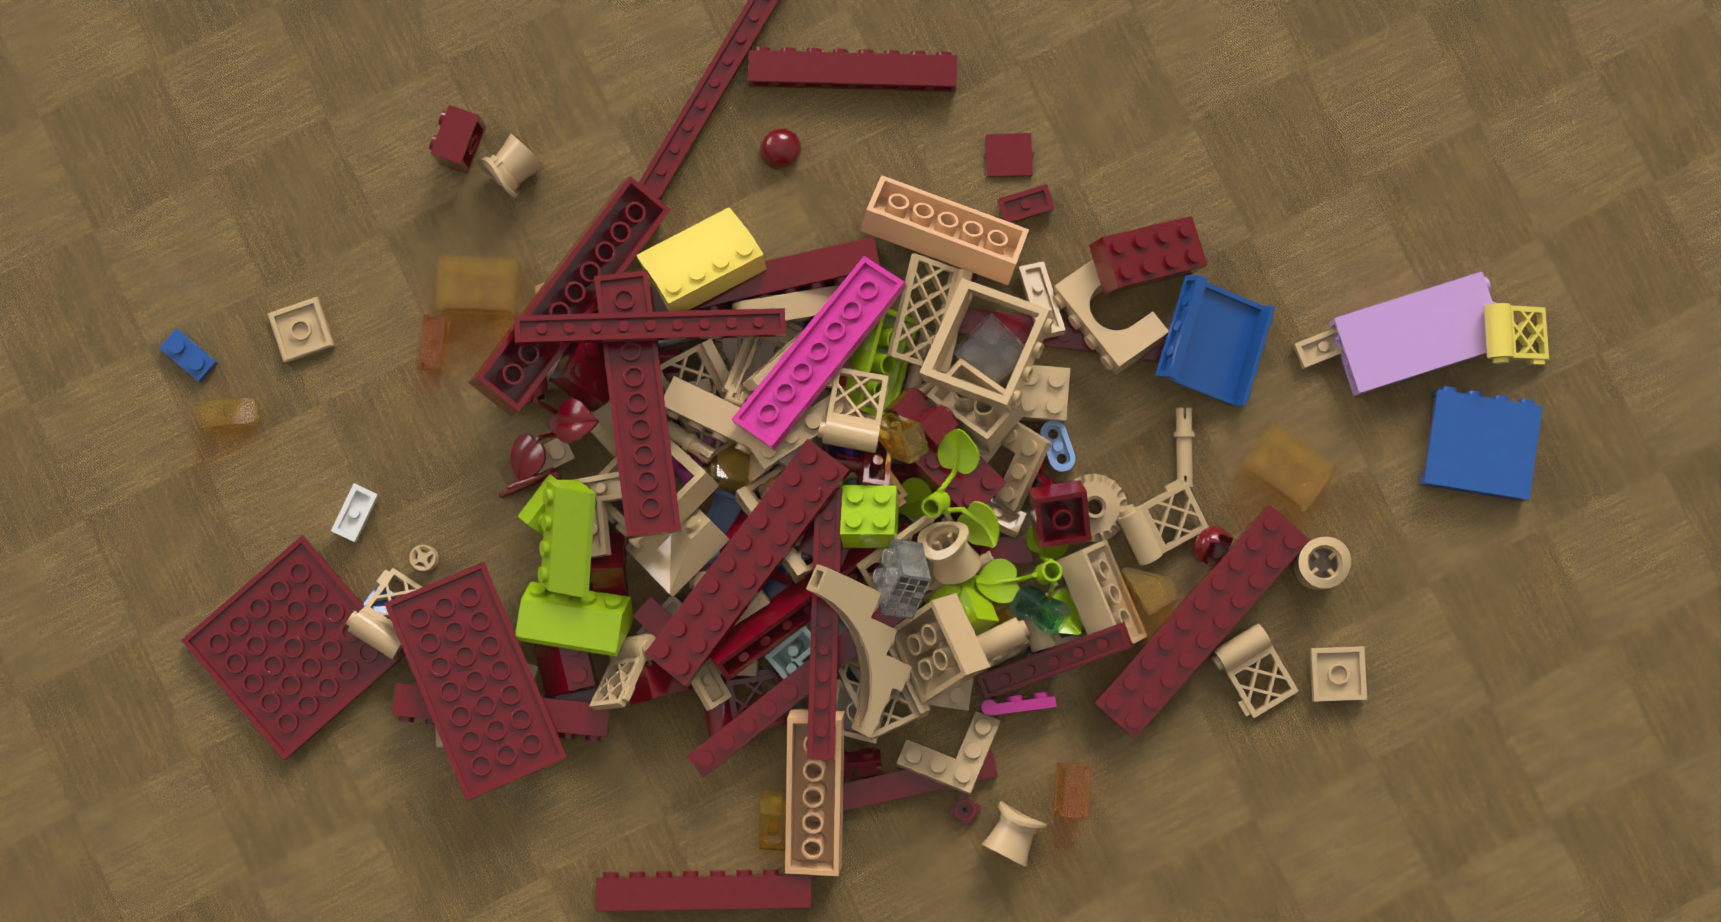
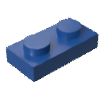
[159,328,218,383]

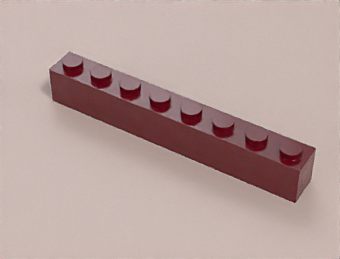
[748,46,957,92]
[710,548,899,681]
[392,683,610,742]
[596,869,812,911]

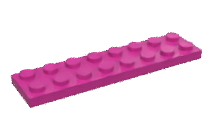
[731,256,907,451]

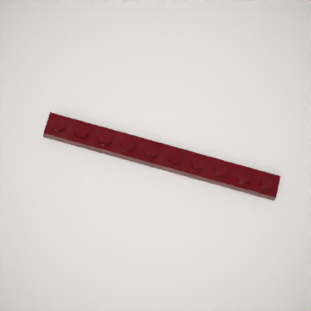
[639,0,780,200]
[514,308,786,345]
[958,308,1165,363]
[807,488,842,760]
[687,589,912,778]

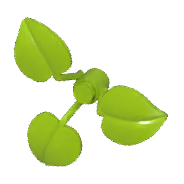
[898,429,999,548]
[975,525,1082,635]

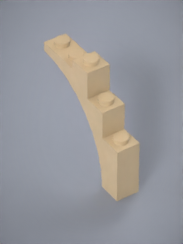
[806,564,912,738]

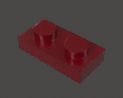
[997,184,1055,223]

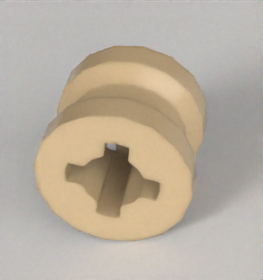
[410,545,439,572]

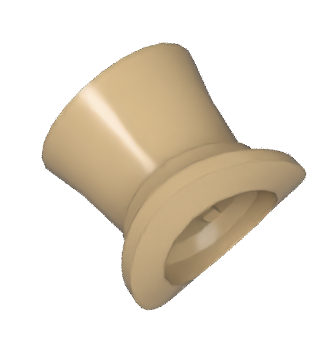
[479,133,544,198]
[917,521,981,584]
[1294,537,1351,590]
[982,801,1048,866]

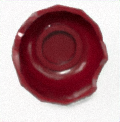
[760,128,801,170]
[1193,526,1233,564]

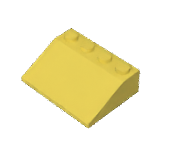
[636,208,767,311]

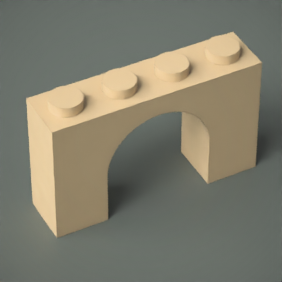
[1053,260,1168,375]

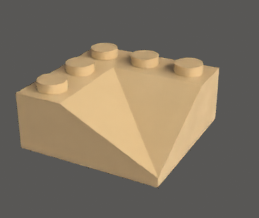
[625,508,730,597]
[893,593,990,703]

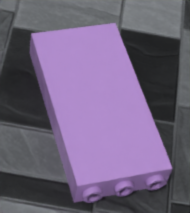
[1328,272,1496,396]

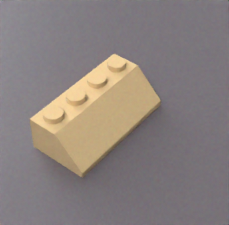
[1057,539,1147,644]

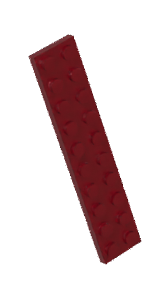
[594,270,681,539]
[645,439,851,687]

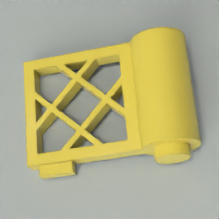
[1484,303,1549,365]

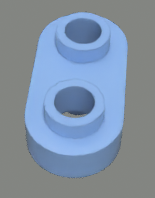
[1040,421,1075,472]

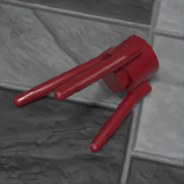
[498,467,561,498]

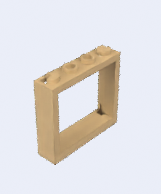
[919,278,1054,413]
[599,439,719,555]

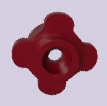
[949,794,981,826]

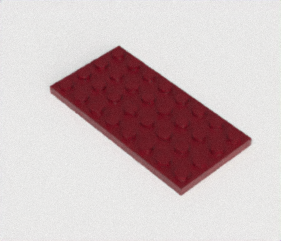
[384,562,567,801]

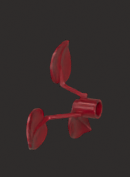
[510,376,599,480]

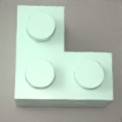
[765,621,811,679]

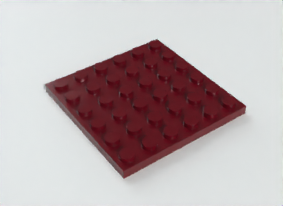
[181,535,405,760]

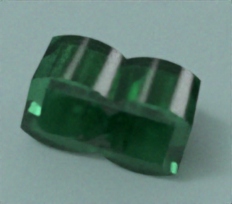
[1009,585,1071,634]

